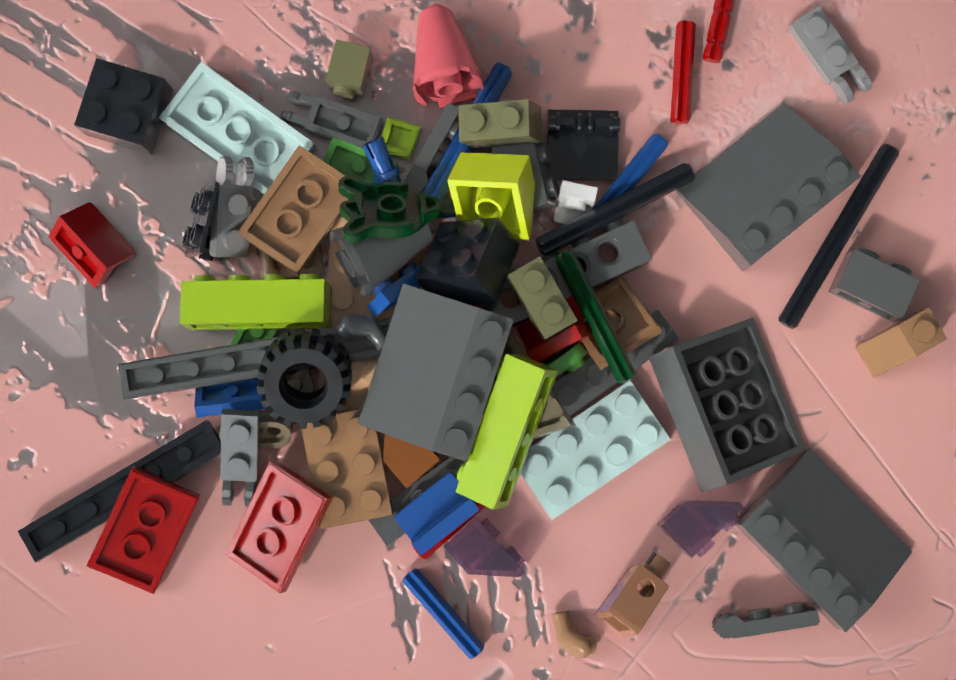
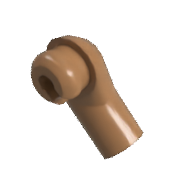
[551,610,597,658]

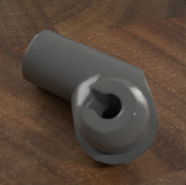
[337,314,387,352]

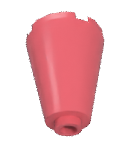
[413,4,484,107]

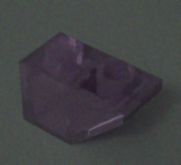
[657,500,744,558]
[443,516,525,577]

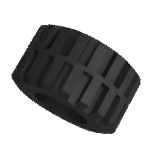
[257,328,352,429]

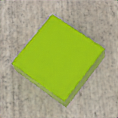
[381,117,422,162]

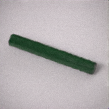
[556,249,636,384]

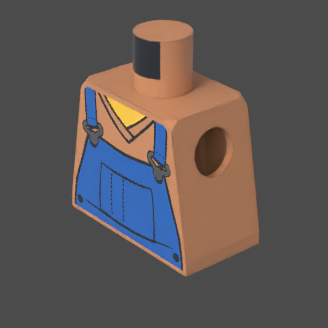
[595,552,671,636]

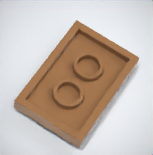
[237,145,350,275]
[302,409,393,529]

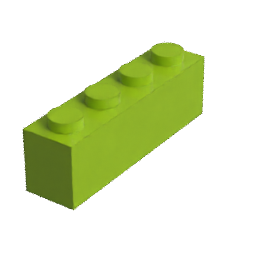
[180,274,332,330]
[455,354,558,510]

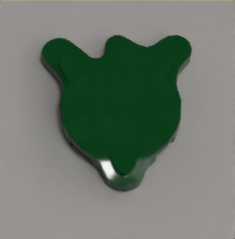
[338,176,441,243]

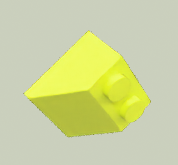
[447,152,535,240]

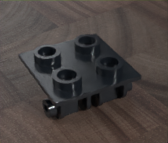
[547,109,620,181]
[182,182,219,262]

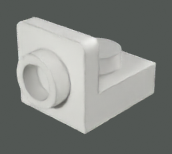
[553,180,598,225]

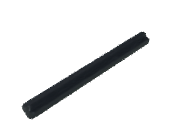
[778,144,899,329]

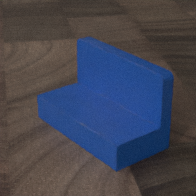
[394,473,479,556]

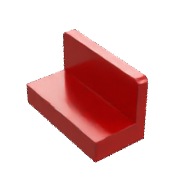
[48,202,136,288]
[517,296,593,363]

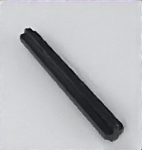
[535,163,695,256]

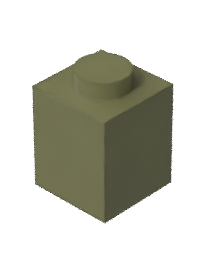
[326,40,373,99]

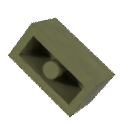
[458,99,542,148]
[506,257,578,341]

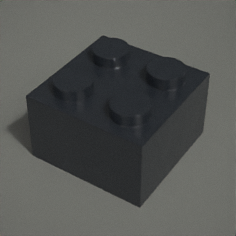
[74,58,173,155]
[416,217,520,304]

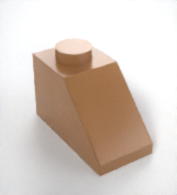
[855,308,948,377]

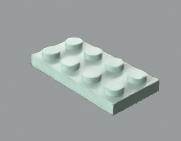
[159,62,316,195]
[520,380,671,520]

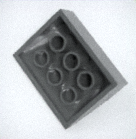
[676,103,861,272]
[358,284,514,462]
[649,318,806,492]
[733,448,912,632]

